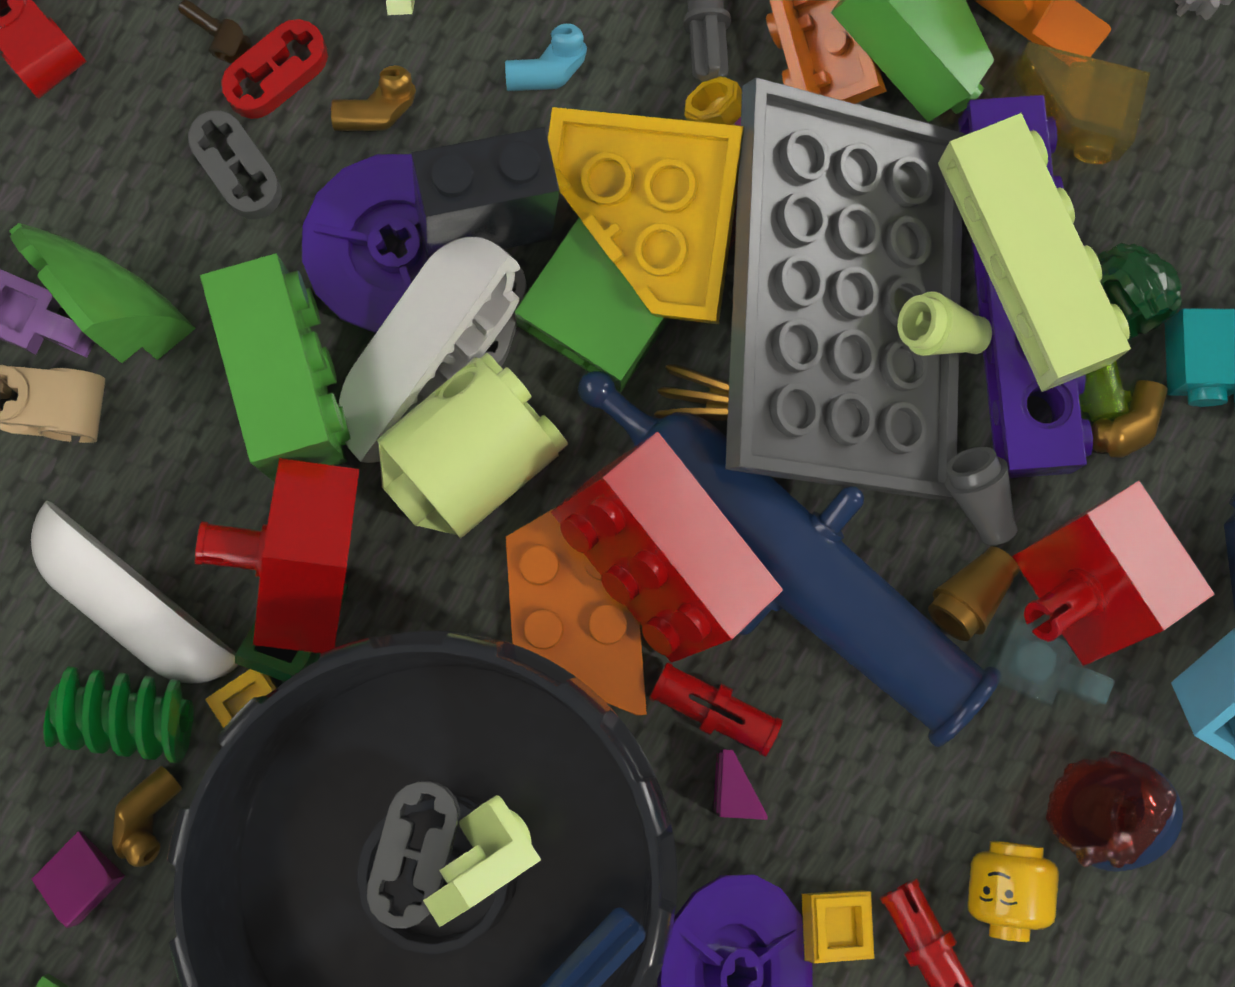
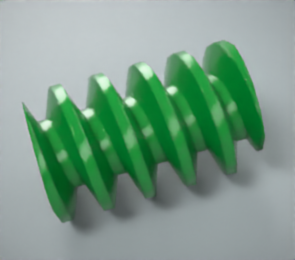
[43,666,194,763]

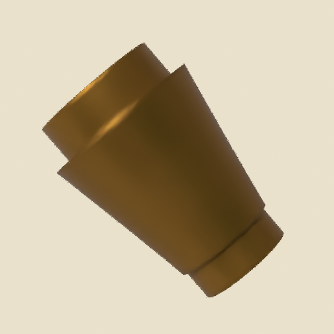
[928,546,1020,641]

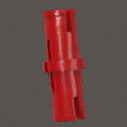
[649,662,783,757]
[880,878,973,987]

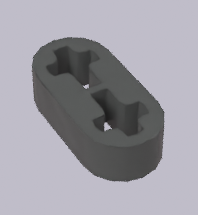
[188,110,282,219]
[367,781,460,929]

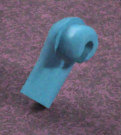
[505,24,587,91]

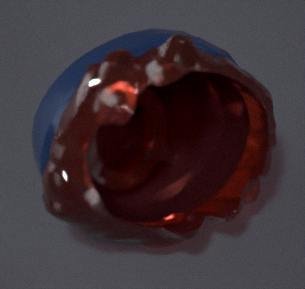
[1046,751,1183,872]

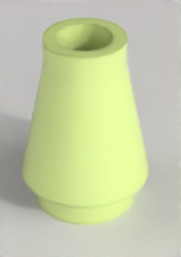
[897,292,992,356]

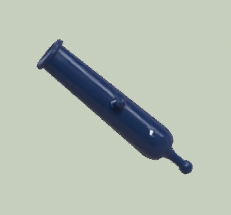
[578,371,1001,747]

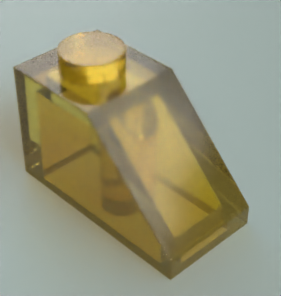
[1013,42,1150,164]

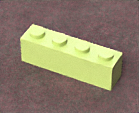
[938,113,1131,392]

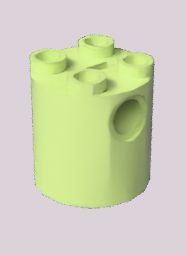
[376,352,568,539]

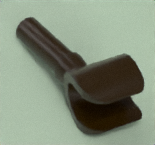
[178,0,252,64]

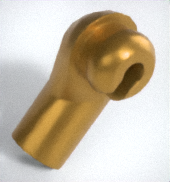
[331,65,416,131]
[1091,380,1168,457]
[112,766,182,867]

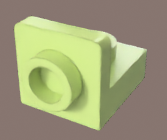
[423,795,541,927]

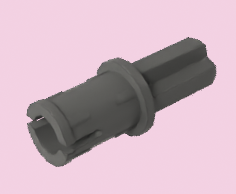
[683,0,731,82]

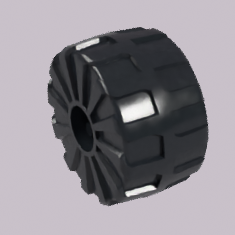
[167,631,677,987]

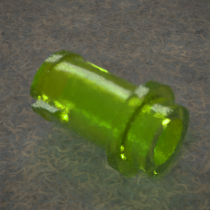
[1080,361,1132,422]

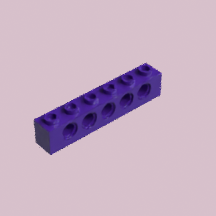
[958,95,1093,478]

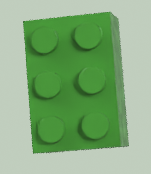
[200,253,351,482]

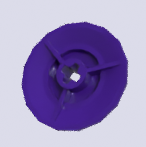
[302,154,428,333]
[657,874,813,987]

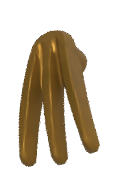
[654,364,729,421]

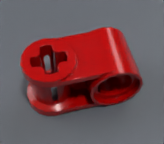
[0,0,87,99]

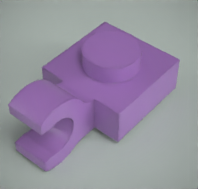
[0,269,95,358]

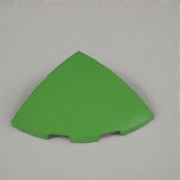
[9,223,195,363]

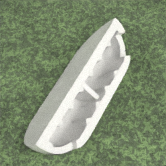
[339,237,520,463]
[31,501,239,684]

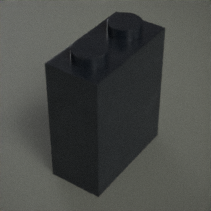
[411,127,560,260]

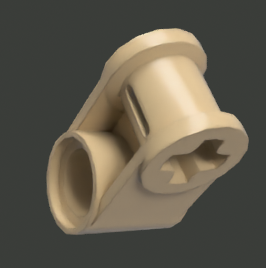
[0,365,105,443]

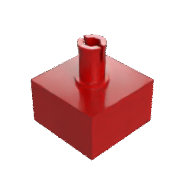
[195,458,359,653]
[1012,481,1214,666]

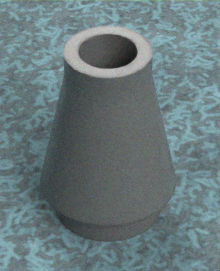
[945,447,1018,545]

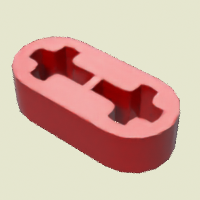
[221,19,328,119]

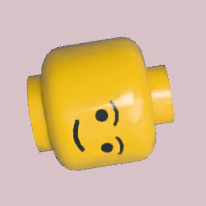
[968,841,1059,942]

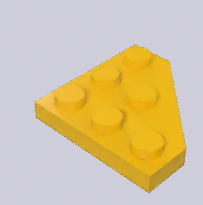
[548,107,743,324]

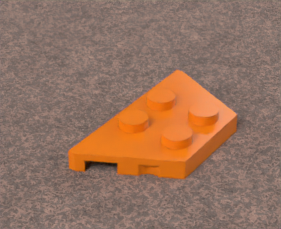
[506,507,647,716]

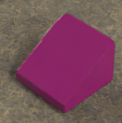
[713,750,768,820]
[31,831,125,928]

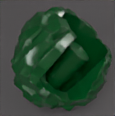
[1097,243,1182,341]

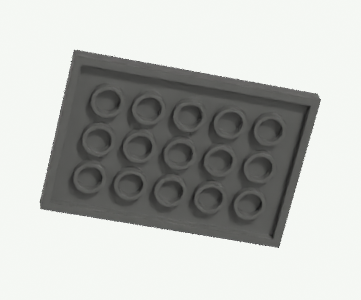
[725,77,964,500]

